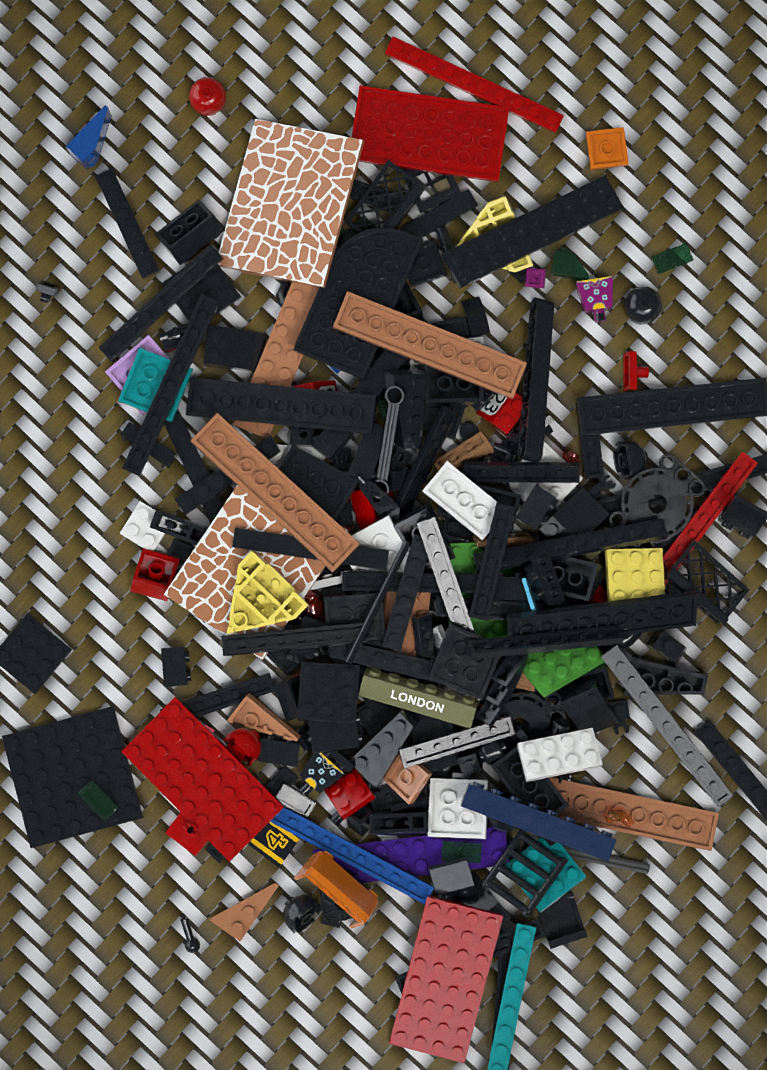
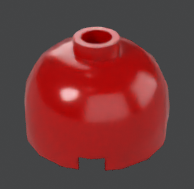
[189,77,227,116]
[223,728,261,766]

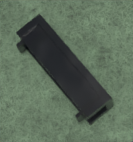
[121,422,177,469]

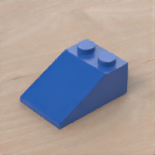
[66,105,112,170]

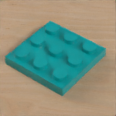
[118,348,193,422]
[505,837,586,913]

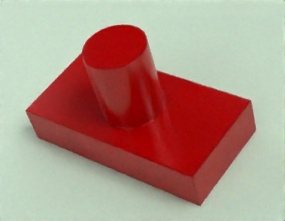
[623,351,649,392]

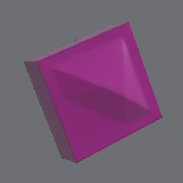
[525,268,546,289]

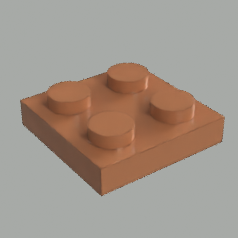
[383,755,432,804]

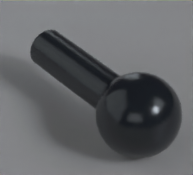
[180,917,200,953]

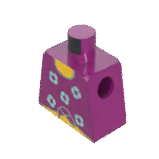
[575,276,613,323]

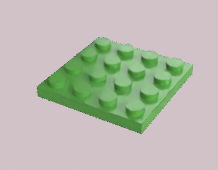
[503,634,605,697]

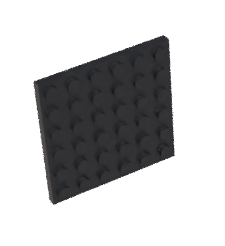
[2,706,144,848]

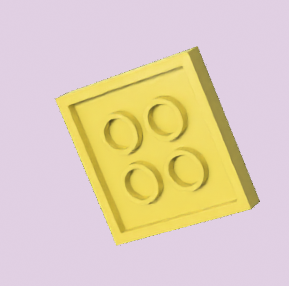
[605,548,665,602]

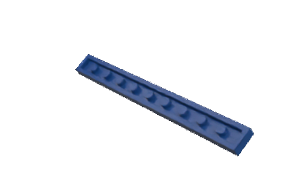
[270,807,434,905]

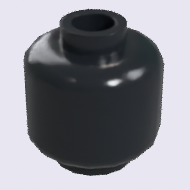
[477,740,507,765]

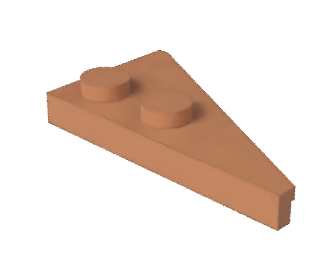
[227,693,301,741]
[210,883,279,941]

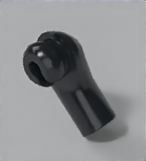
[276,281,291,308]

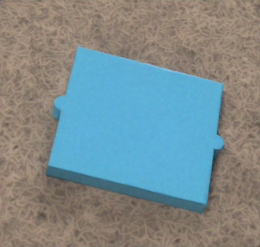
[522,578,538,611]

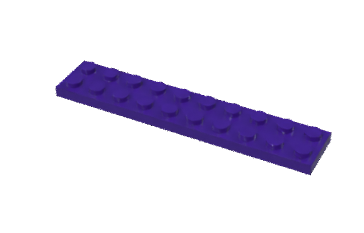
[312,827,509,888]

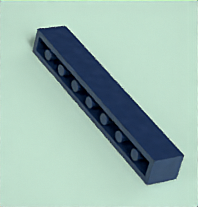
[460,782,616,862]

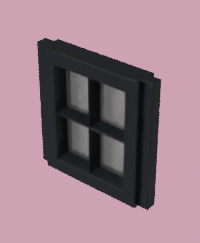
[402,169,461,213]

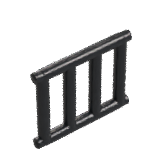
[481,829,568,918]

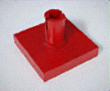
[165,812,208,856]

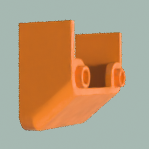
[294,851,379,929]

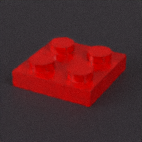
[324,768,375,820]

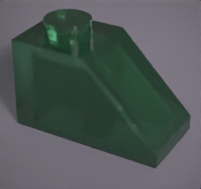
[550,248,589,281]

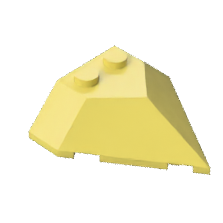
[456,196,533,272]
[227,551,309,634]

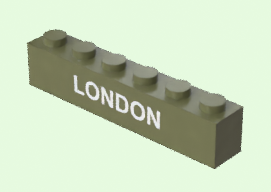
[358,667,479,729]

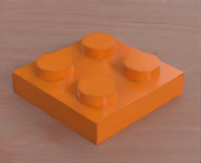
[586,127,629,170]

